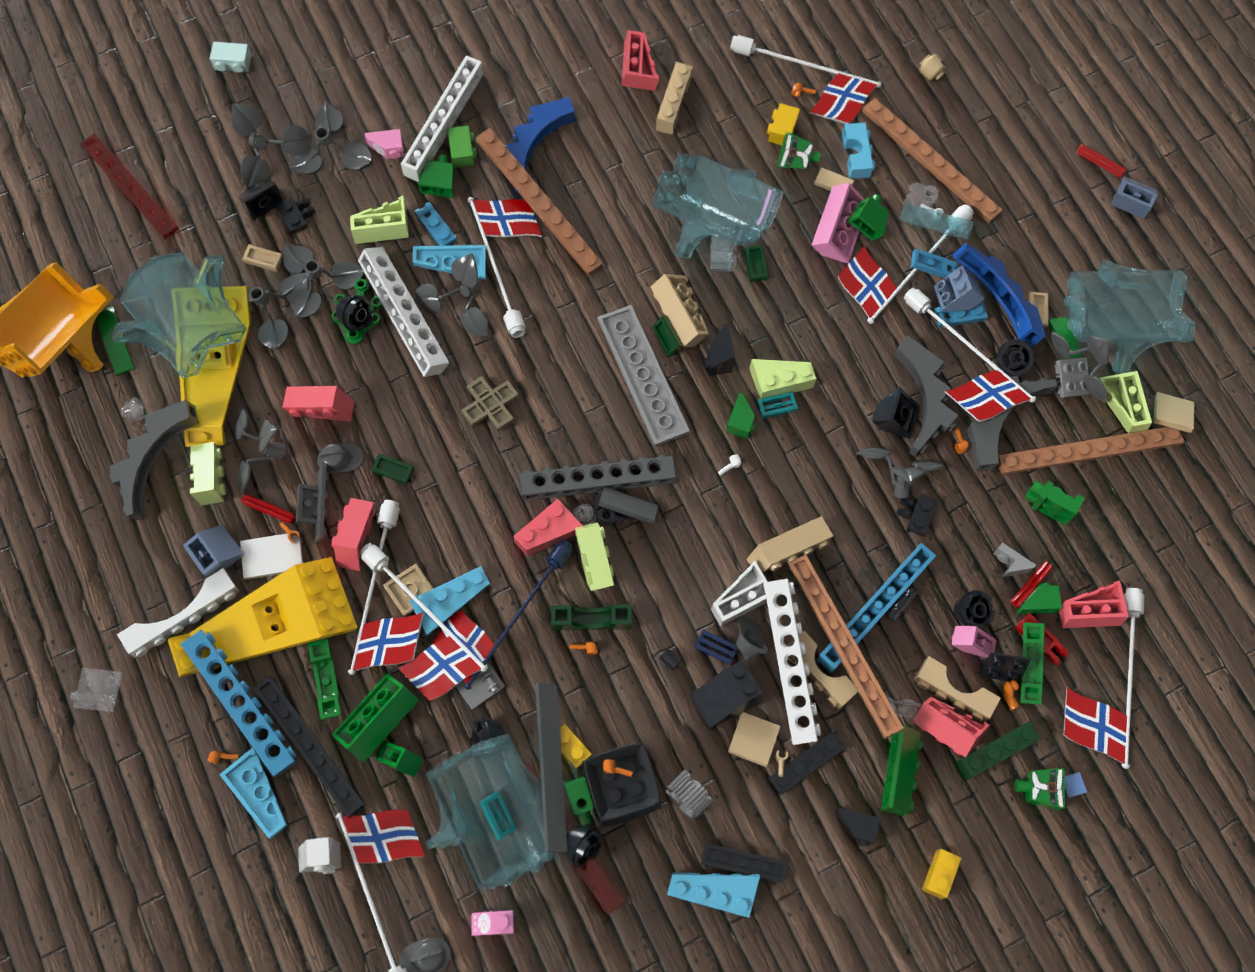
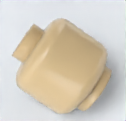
[920,54,945,81]

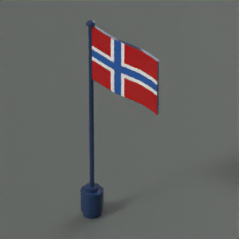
[432,540,574,690]

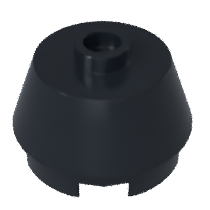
[336,295,373,331]
[996,339,1034,376]
[954,590,995,629]
[471,717,506,759]
[564,825,603,869]

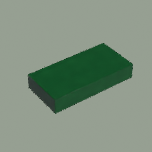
[744,245,768,282]
[652,316,684,357]
[371,454,415,485]

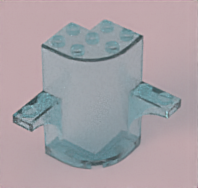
[652,154,784,258]
[112,252,247,378]
[1064,260,1196,374]
[425,734,564,889]

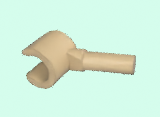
[775,750,788,777]

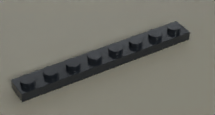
[253,676,365,818]

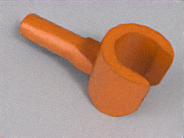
[791,83,816,97]
[955,428,968,454]
[280,522,301,544]
[569,642,598,655]
[208,751,239,764]
[603,760,633,777]

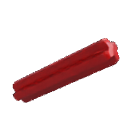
[1077,144,1126,178]
[241,494,296,524]
[1010,562,1053,609]

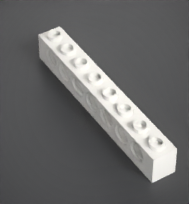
[401,55,483,182]
[358,247,449,377]
[764,579,821,745]

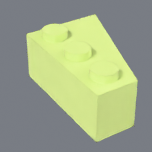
[350,196,409,244]
[749,359,816,399]
[1099,371,1152,433]
[190,442,226,506]
[575,523,614,591]

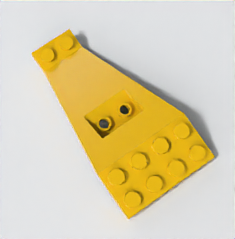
[172,286,251,447]
[168,557,358,678]

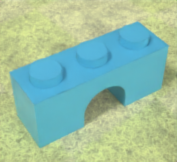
[842,123,875,179]

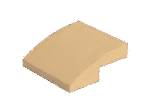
[728,712,780,767]

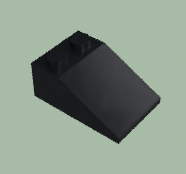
[690,660,763,729]

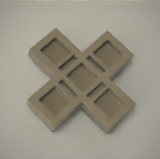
[461,376,519,431]

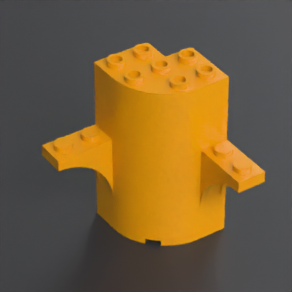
[0,262,114,378]

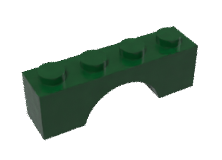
[551,604,632,630]
[955,721,1041,780]

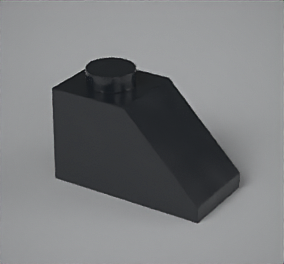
[835,807,880,847]

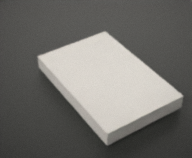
[240,532,303,580]

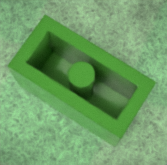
[448,126,477,168]

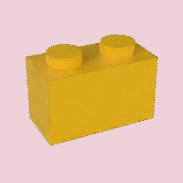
[767,103,800,145]
[560,723,592,771]
[922,849,961,899]

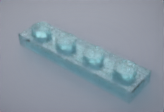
[899,203,974,240]

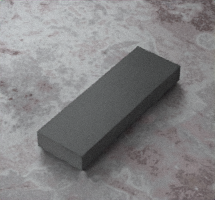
[598,487,658,524]

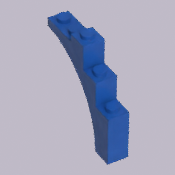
[505,97,575,199]
[953,243,1046,348]

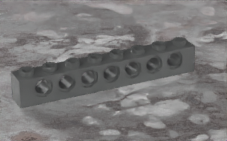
[520,455,676,501]

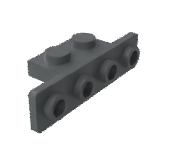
[296,465,329,543]

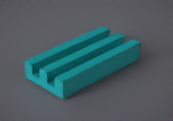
[757,391,798,419]
[479,791,517,840]

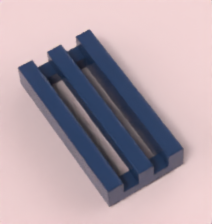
[694,630,738,665]

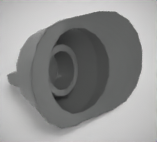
[317,443,363,473]
[736,616,768,660]
[400,937,451,972]

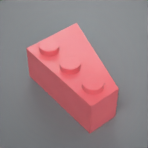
[622,30,659,91]
[282,386,355,422]
[332,498,375,571]
[514,499,583,557]
[1059,580,1129,628]
[913,697,990,757]

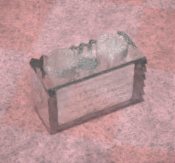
[710,232,737,272]

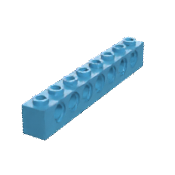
[816,543,936,673]
[180,630,297,777]

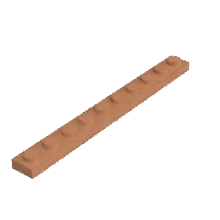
[862,98,1002,223]
[476,128,602,275]
[998,427,1184,475]
[788,555,904,739]

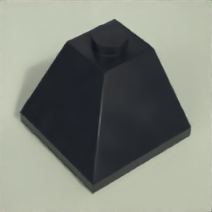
[238,181,283,221]
[704,323,735,376]
[872,387,920,439]

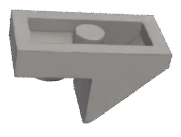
[994,543,1036,577]

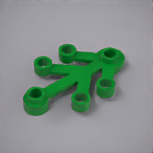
[332,279,383,345]

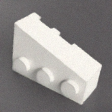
[711,561,767,627]
[298,837,341,874]

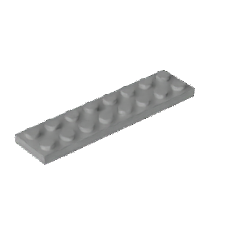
[598,305,690,447]

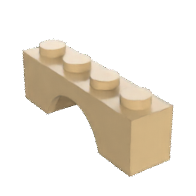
[656,62,693,135]
[787,631,858,709]
[914,656,1000,722]

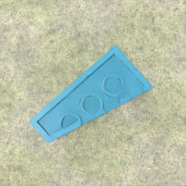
[413,245,486,281]
[409,566,490,636]
[219,748,287,839]
[667,872,760,918]

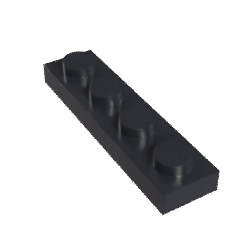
[768,731,846,795]
[701,843,787,883]

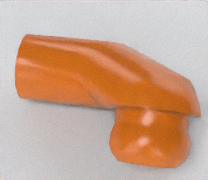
[1003,680,1020,711]

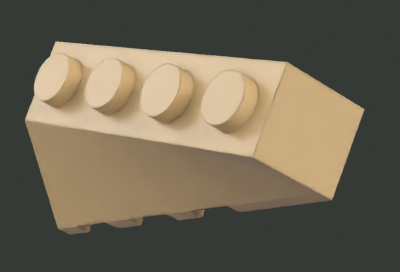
[650,274,709,347]
[746,516,833,572]

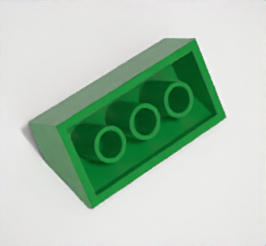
[332,673,419,763]
[881,725,923,817]

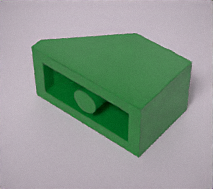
[726,392,756,439]
[1017,583,1062,615]
[375,741,423,778]

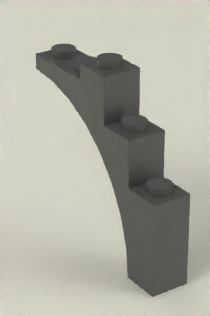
[894,335,958,457]
[967,375,1057,472]
[110,400,199,521]

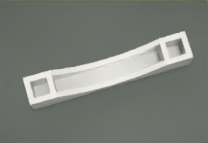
[117,568,240,658]

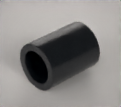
[659,648,682,671]

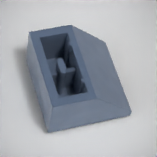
[1111,176,1158,219]
[934,265,985,312]
[183,525,245,577]

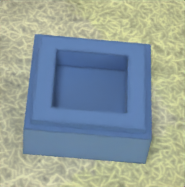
[1065,772,1087,799]

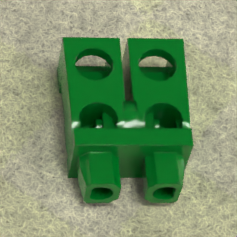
[1024,481,1085,526]

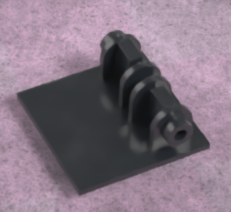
[979,652,1031,683]

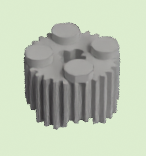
[665,770,714,819]

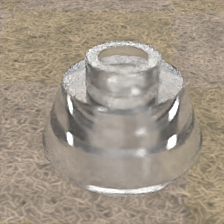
[121,397,145,423]
[572,504,597,526]

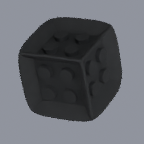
[582,743,662,828]

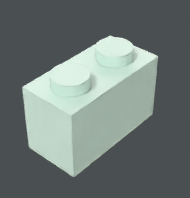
[210,42,252,72]

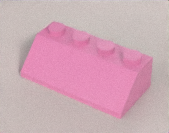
[812,183,865,263]

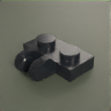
[275,196,315,235]
[896,494,938,537]

